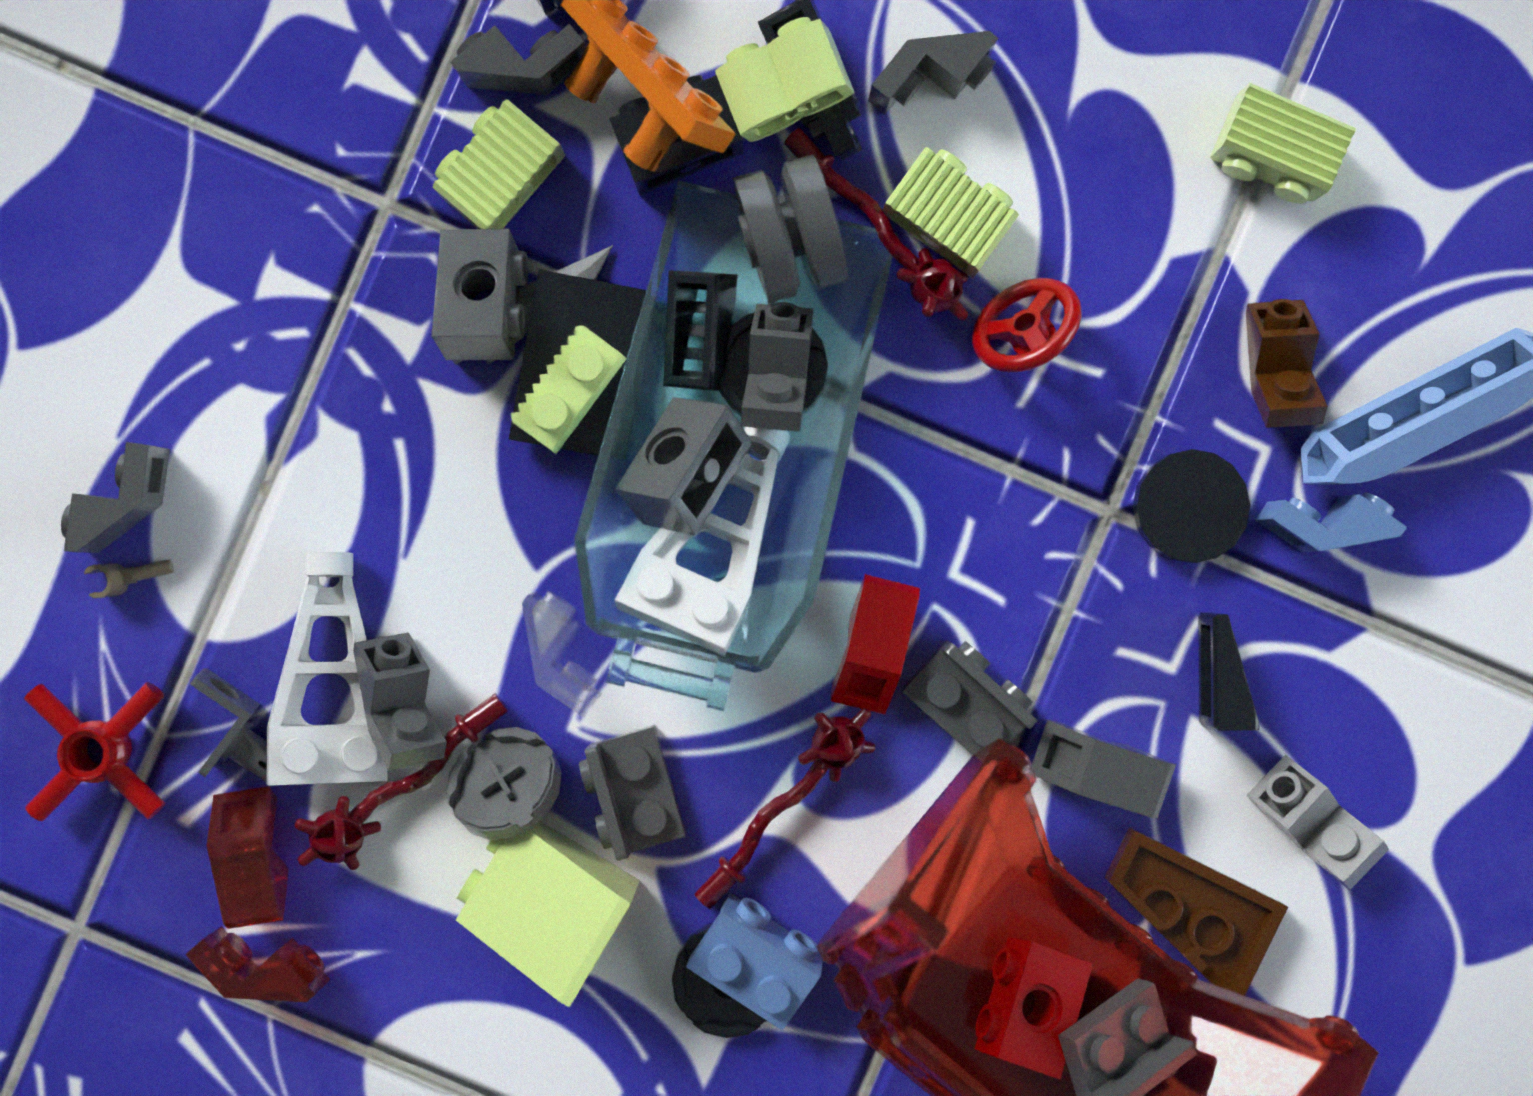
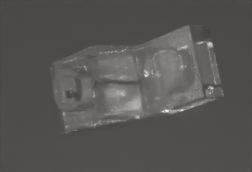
[522,590,602,718]

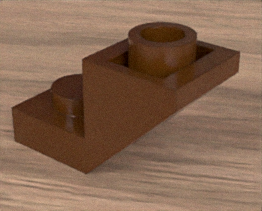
[1246,299,1328,428]

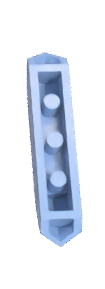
[1301,327,1533,485]

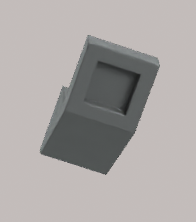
[450,24,586,95]
[868,31,998,115]
[741,302,814,432]
[61,442,170,553]
[353,632,446,771]
[1029,720,1176,818]

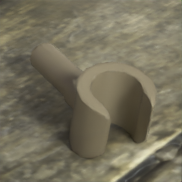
[84,559,174,598]

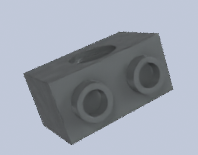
[432,229,529,360]
[615,397,753,536]

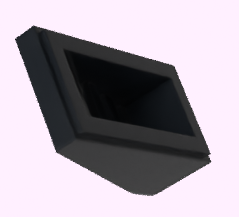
[663,270,738,391]
[1198,612,1259,731]

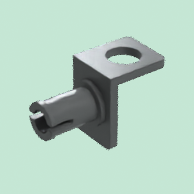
[190,668,272,787]

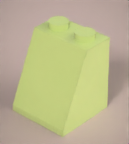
[456,821,640,1007]

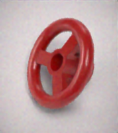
[972,278,1082,373]

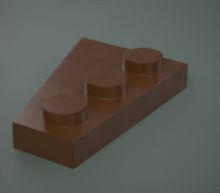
[1104,827,1288,1009]

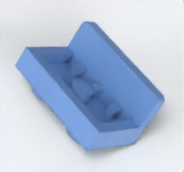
[686,894,824,1031]

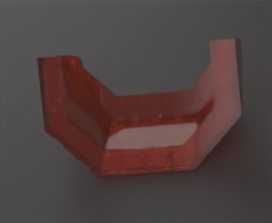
[816,738,1379,1096]

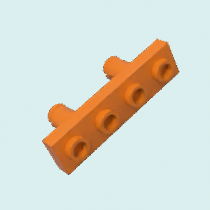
[560,0,736,172]

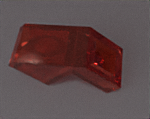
[206,786,289,929]
[185,926,331,1002]

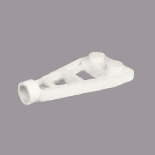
[615,427,790,656]
[267,552,387,786]

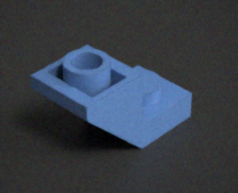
[1255,492,1407,552]

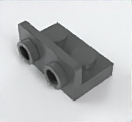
[901,640,1038,768]
[579,725,686,861]
[1058,978,1196,1096]

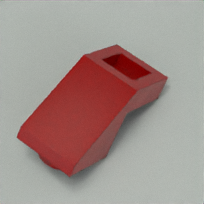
[830,574,920,715]

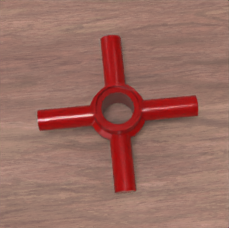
[24,682,166,822]

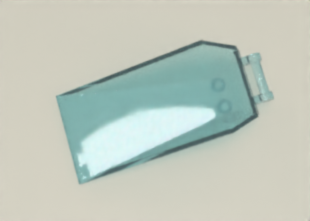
[575,180,898,711]

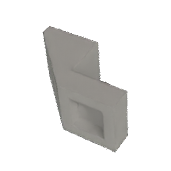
[1247,755,1389,890]

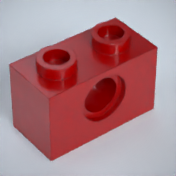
[974,937,1093,1080]

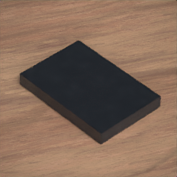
[509,269,652,460]

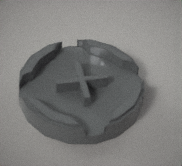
[446,727,562,840]

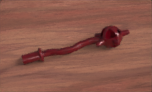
[784,128,968,321]
[295,693,508,870]
[694,708,876,909]

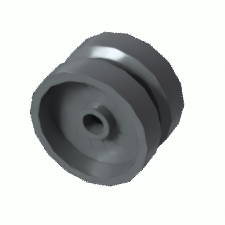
[733,154,848,304]

